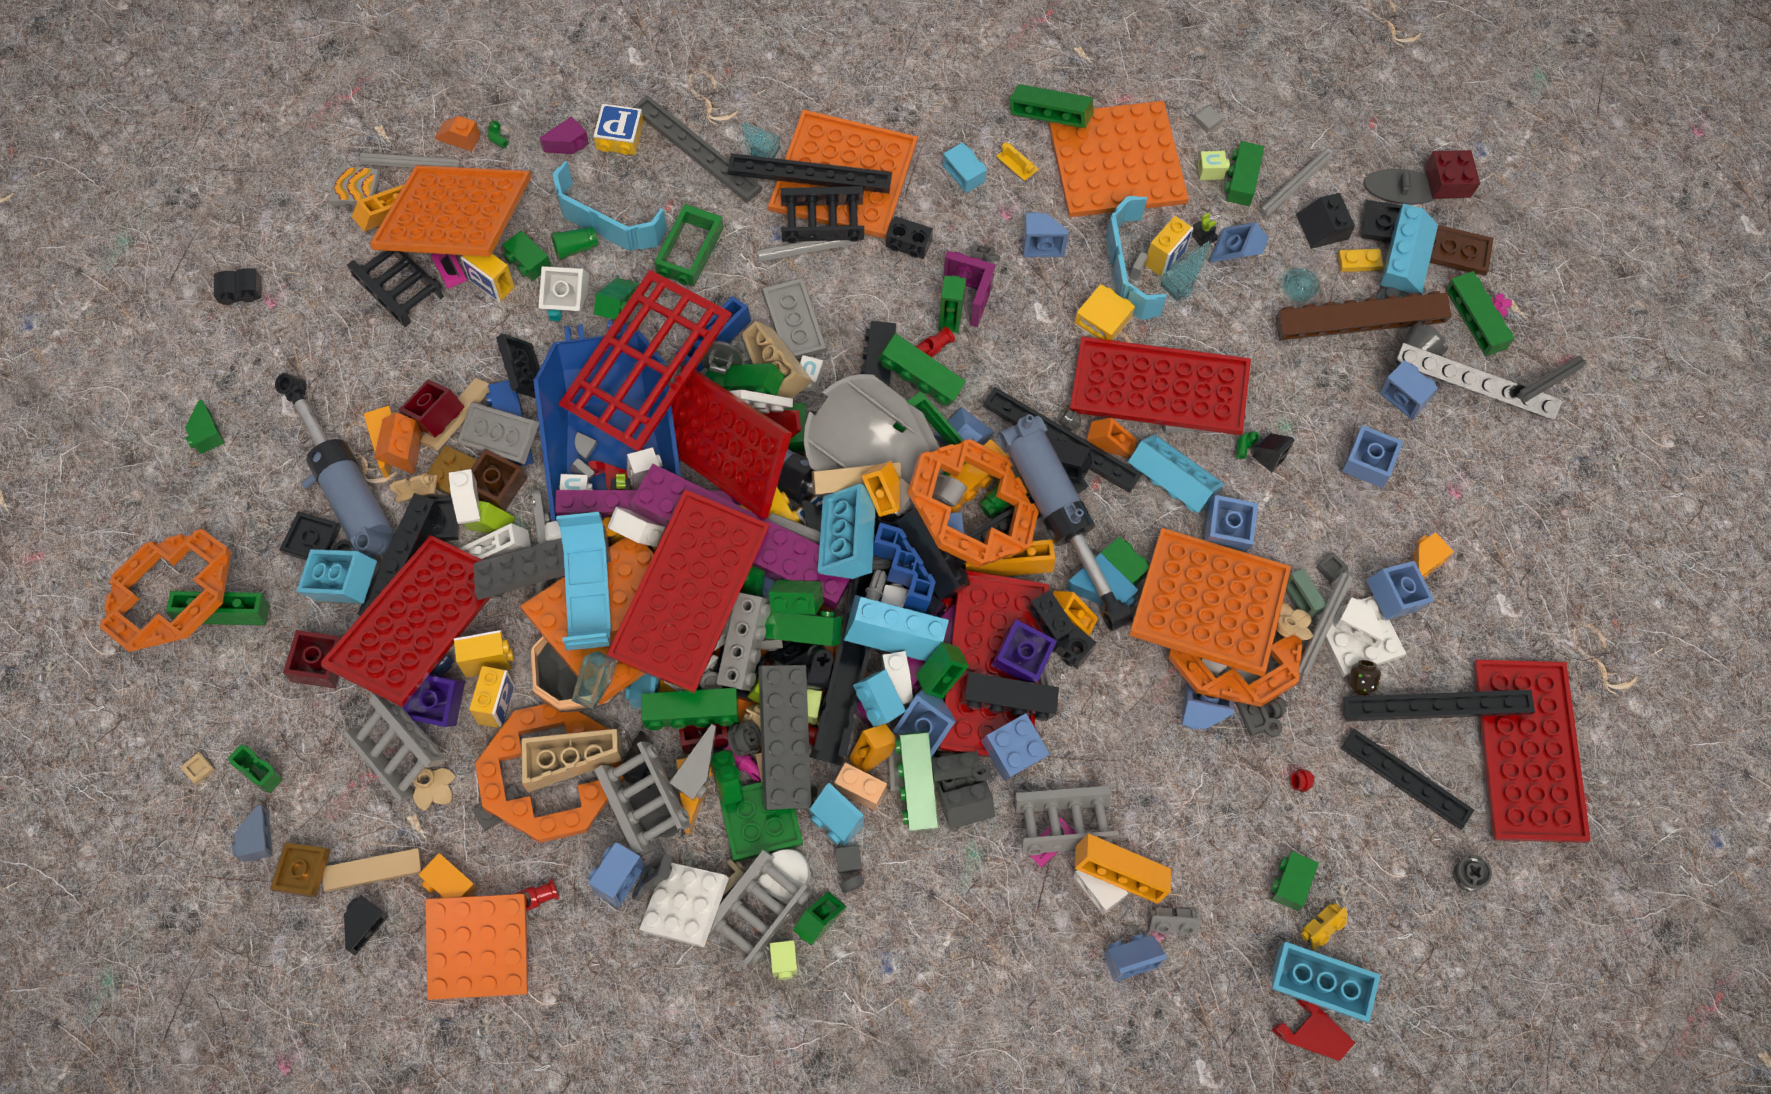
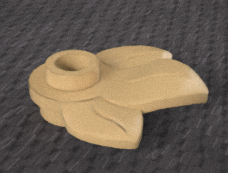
[1276,603,1313,640]
[413,768,456,811]

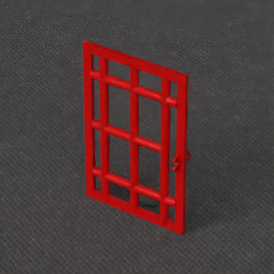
[558,270,732,452]

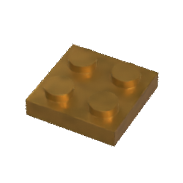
[427,445,477,496]
[270,842,331,897]

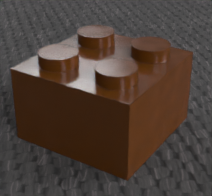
[471,449,527,511]

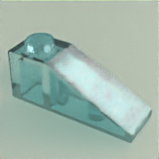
[1160,241,1212,301]

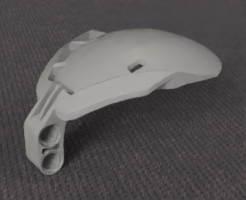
[804,374,967,507]

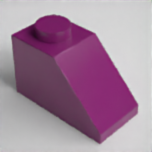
[539,116,589,154]

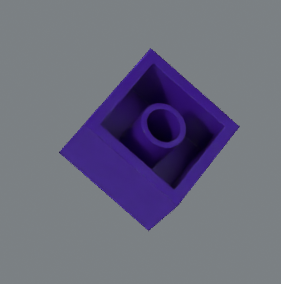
[991,620,1057,683]
[404,673,465,727]

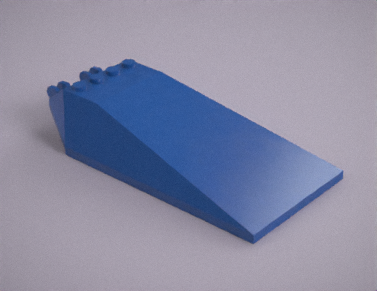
[533,320,681,553]

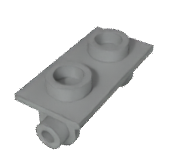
[1149,907,1201,935]

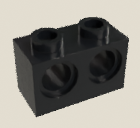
[886,216,933,259]
[1026,590,1075,642]
[1052,624,1097,669]

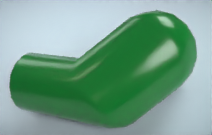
[488,120,509,149]
[1236,431,1260,459]

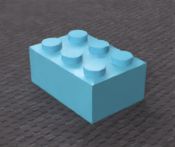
[297,549,377,604]

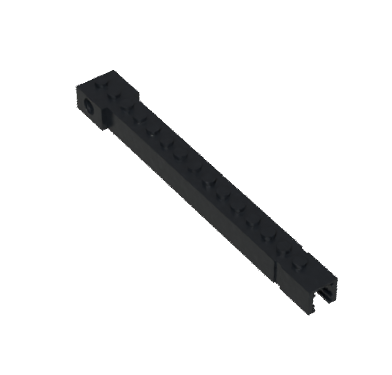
[810,508,902,766]

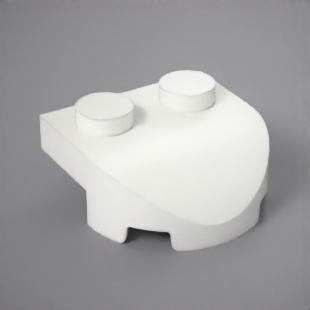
[757,849,811,904]

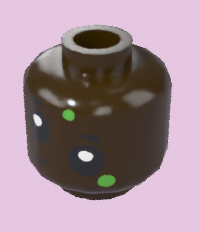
[1348,660,1381,696]

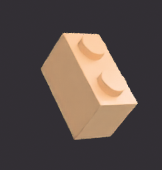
[834,763,887,811]

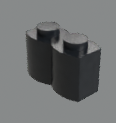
[214,268,261,305]

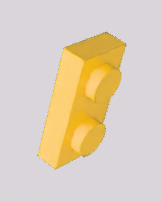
[1338,249,1383,272]

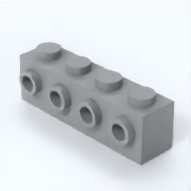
[716,593,771,691]

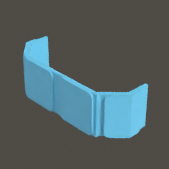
[552,161,667,251]
[1106,196,1167,320]
[556,512,611,651]

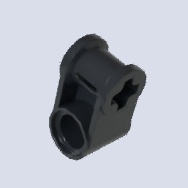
[804,644,833,690]

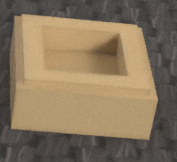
[180,752,215,786]

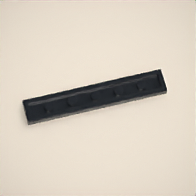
[1340,729,1474,830]

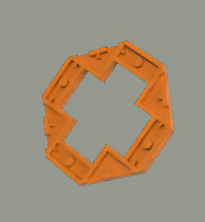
[908,439,1039,567]
[100,529,231,652]
[1168,601,1302,707]
[475,704,624,843]

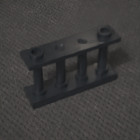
[780,186,864,243]
[347,251,444,328]

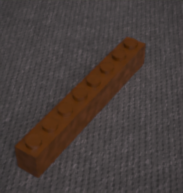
[1276,291,1452,340]

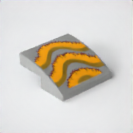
[329,167,381,208]

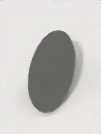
[1364,169,1436,205]
[701,341,743,375]
[629,778,683,838]

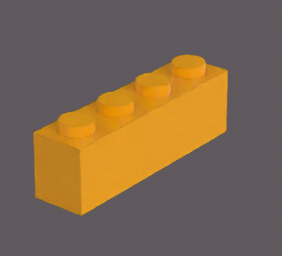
[949,439,1009,513]
[963,540,1056,576]
[1075,833,1171,904]

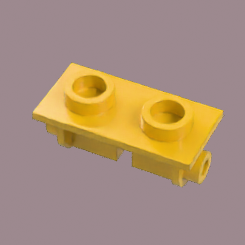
[996,142,1039,181]
[1300,903,1347,951]

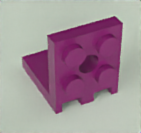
[943,251,996,327]

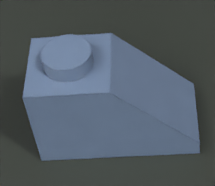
[232,805,272,862]

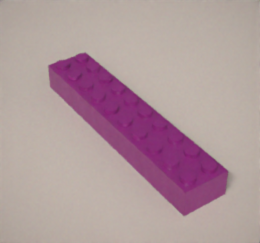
[631,463,851,610]

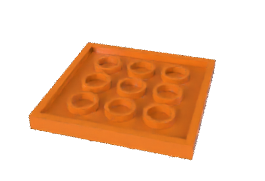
[425,893,528,1000]

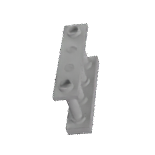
[343,694,446,801]
[594,742,691,855]
[1015,786,1119,855]
[709,850,812,965]

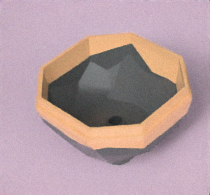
[531,636,621,712]

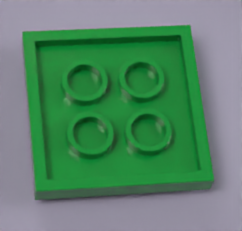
[718,782,803,862]

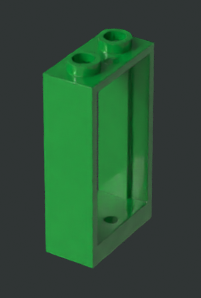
[654,204,724,287]
[893,391,966,476]

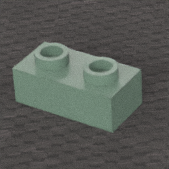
[1286,569,1326,618]

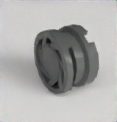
[727,721,761,757]
[1453,855,1492,892]

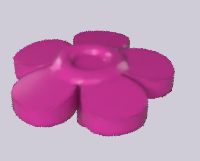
[1492,293,1512,317]

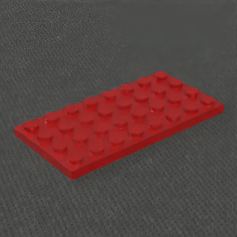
[1070,336,1251,436]
[672,365,792,518]
[607,489,770,694]
[321,535,492,707]
[938,570,1049,758]
[1473,659,1591,843]

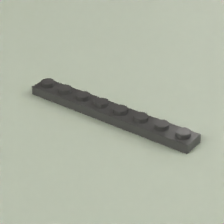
[633,95,762,203]

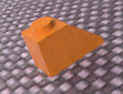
[435,115,480,152]
[1087,418,1137,458]

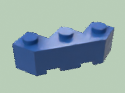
[873,522,936,613]

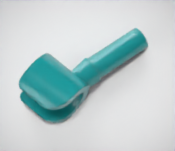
[548,310,562,321]

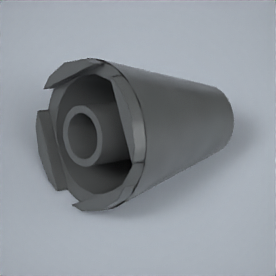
[1389,321,1448,374]

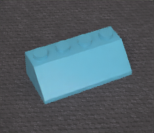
[1380,203,1438,295]
[1128,434,1225,513]
[818,483,875,579]
[843,595,949,661]
[1272,942,1381,1023]

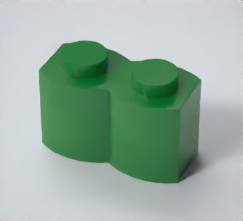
[228,745,283,793]
[711,750,743,805]

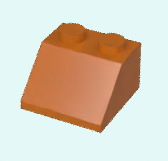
[374,412,423,474]

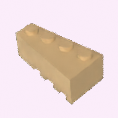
[742,321,813,398]
[522,729,622,792]

